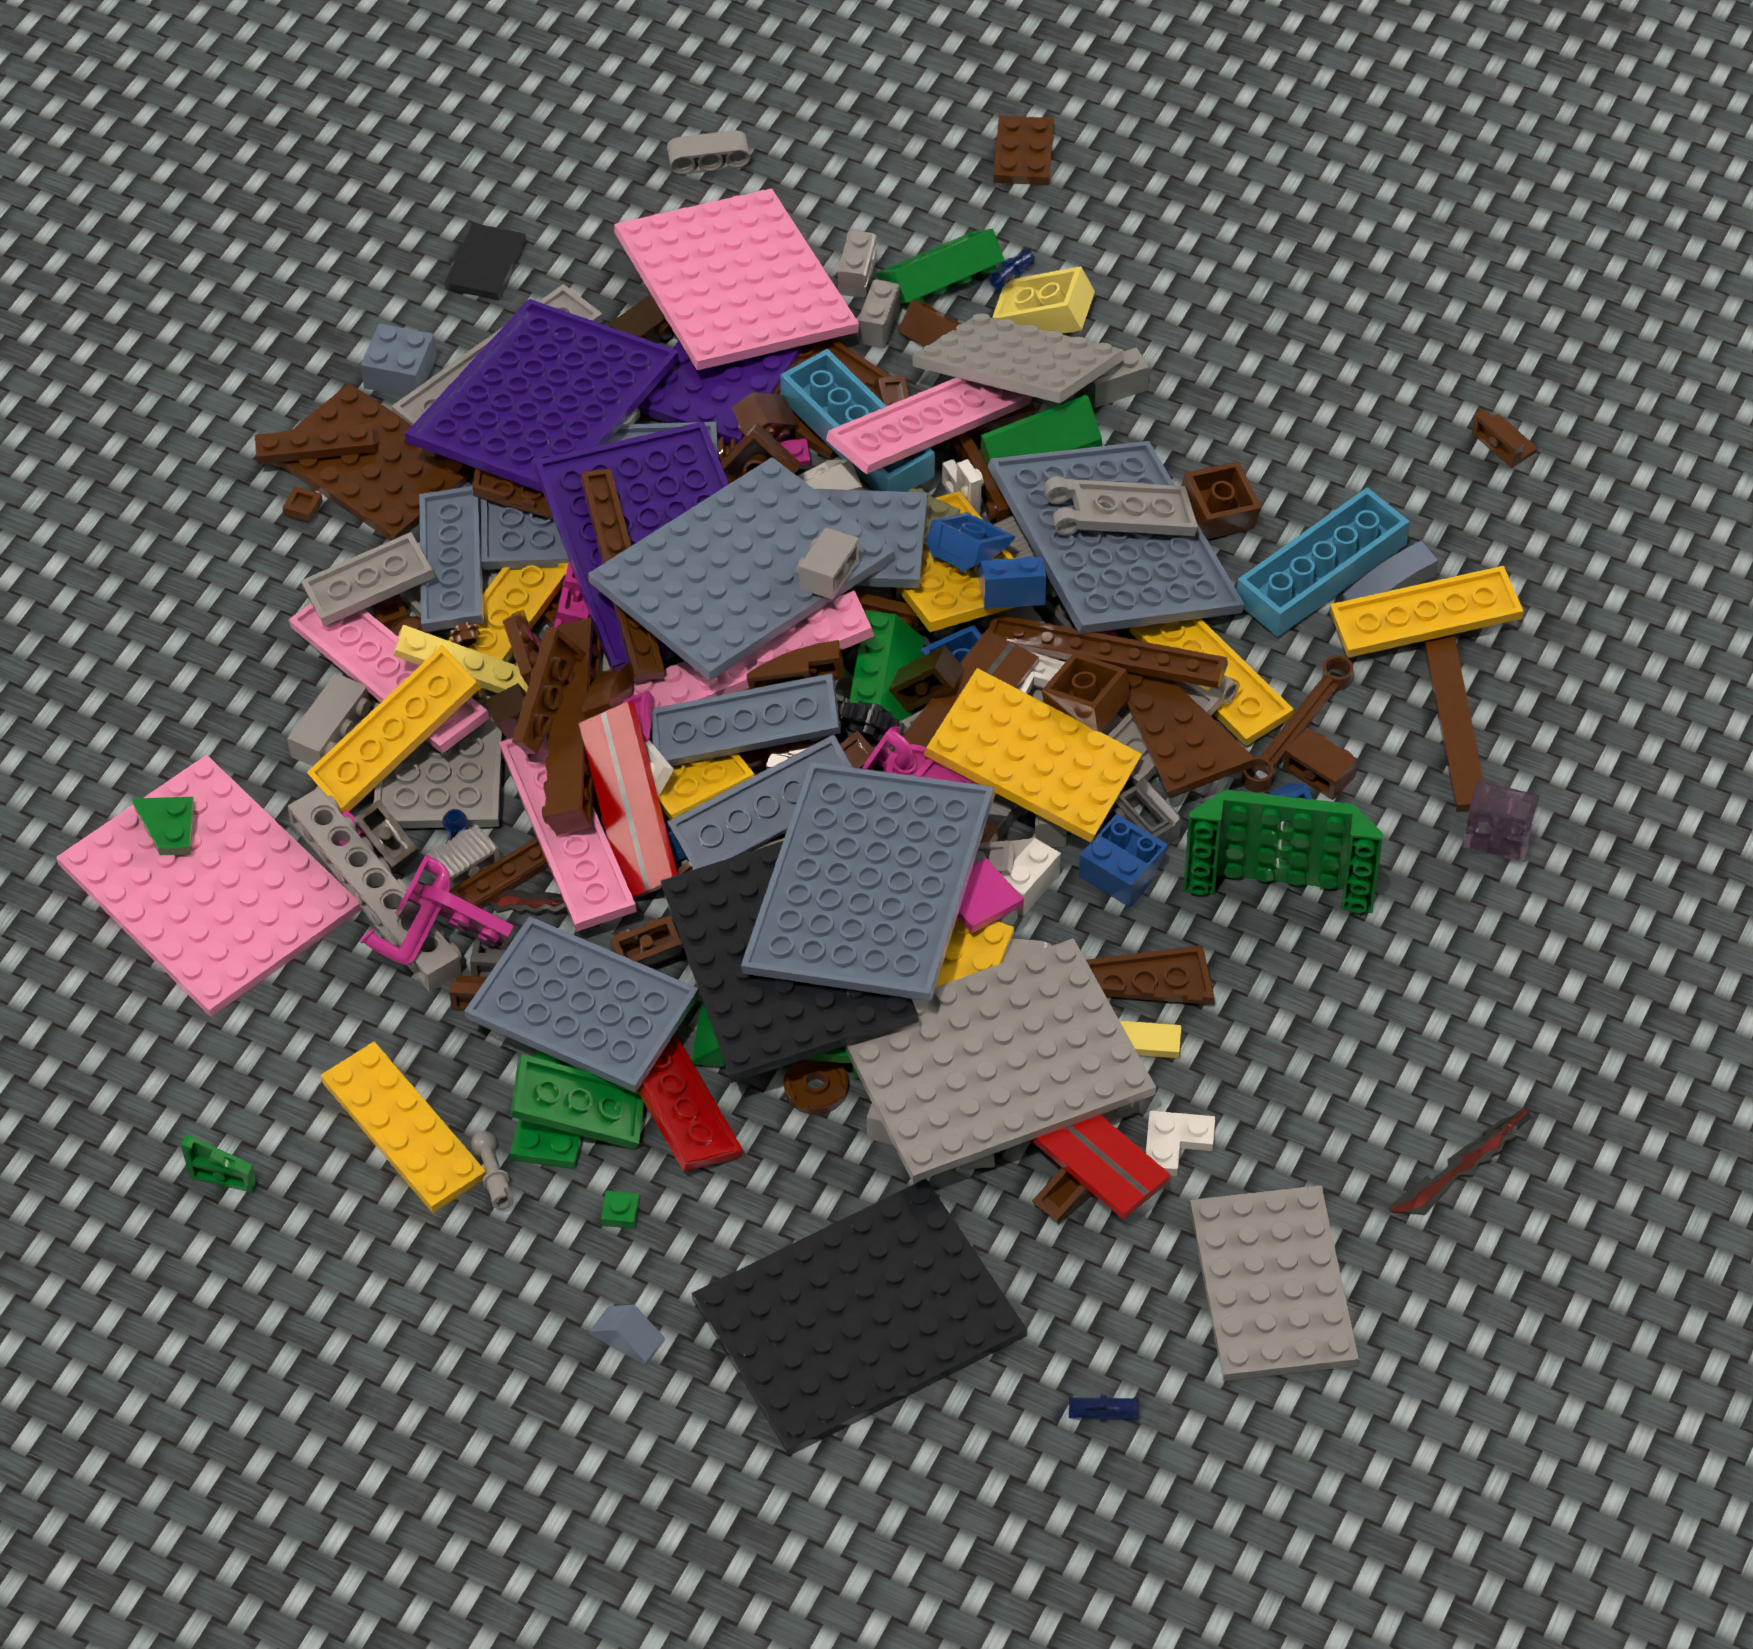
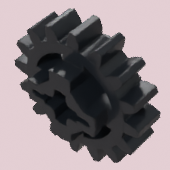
[838,701,905,743]

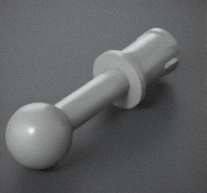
[471,1131,514,1210]

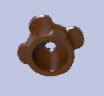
[450,622,480,648]

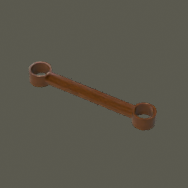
[1241,656,1353,793]

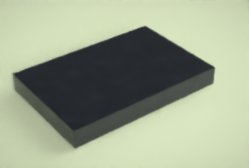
[444,223,527,300]

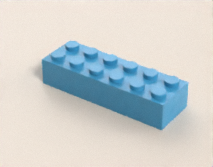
[781,349,935,492]
[1237,487,1410,637]

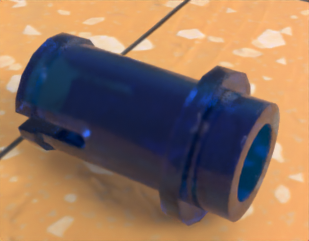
[442,809,468,840]

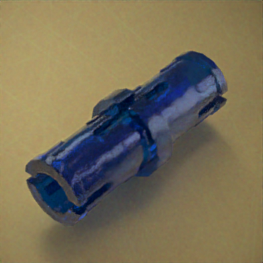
[989,249,1035,289]
[1069,1394,1138,1422]

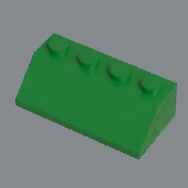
[874,229,1005,307]
[981,395,1102,467]
[849,610,924,734]

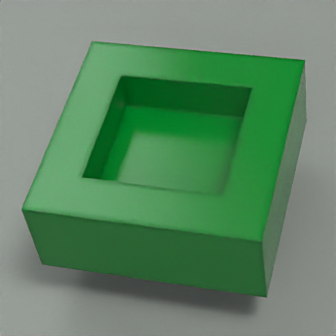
[601,1191,639,1229]

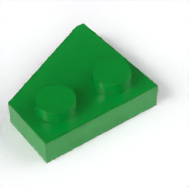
[133,796,195,855]
[181,1134,256,1193]

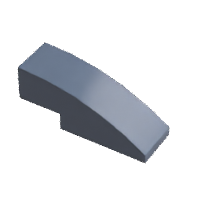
[1343,540,1438,601]

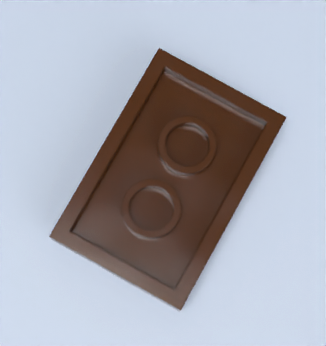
[993,115,1054,185]

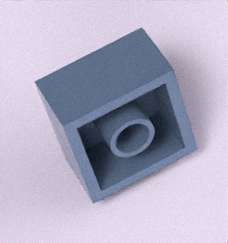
[360,323,437,396]

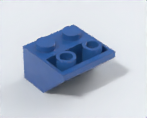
[1079,814,1168,907]

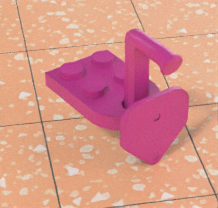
[862,725,979,785]
[359,854,514,965]

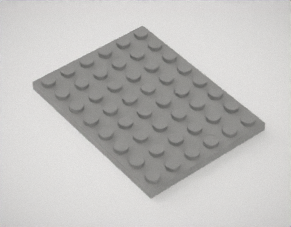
[844,938,1156,1183]

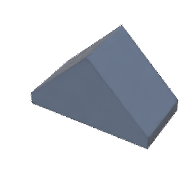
[589,1305,665,1366]

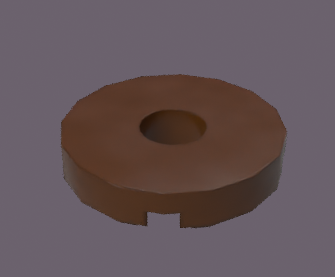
[783,1060,848,1115]

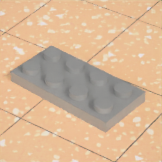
[301,532,435,627]

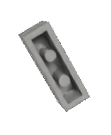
[287,673,371,766]

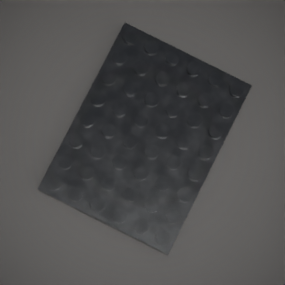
[660,841,919,1083]
[692,1179,1027,1456]

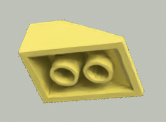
[992,266,1095,334]

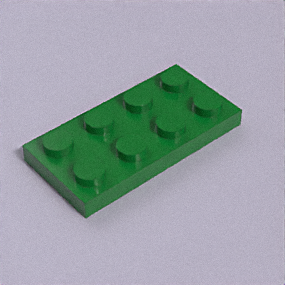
[510,1050,584,1169]
[510,1054,644,1150]

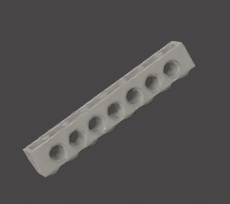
[288,787,462,993]

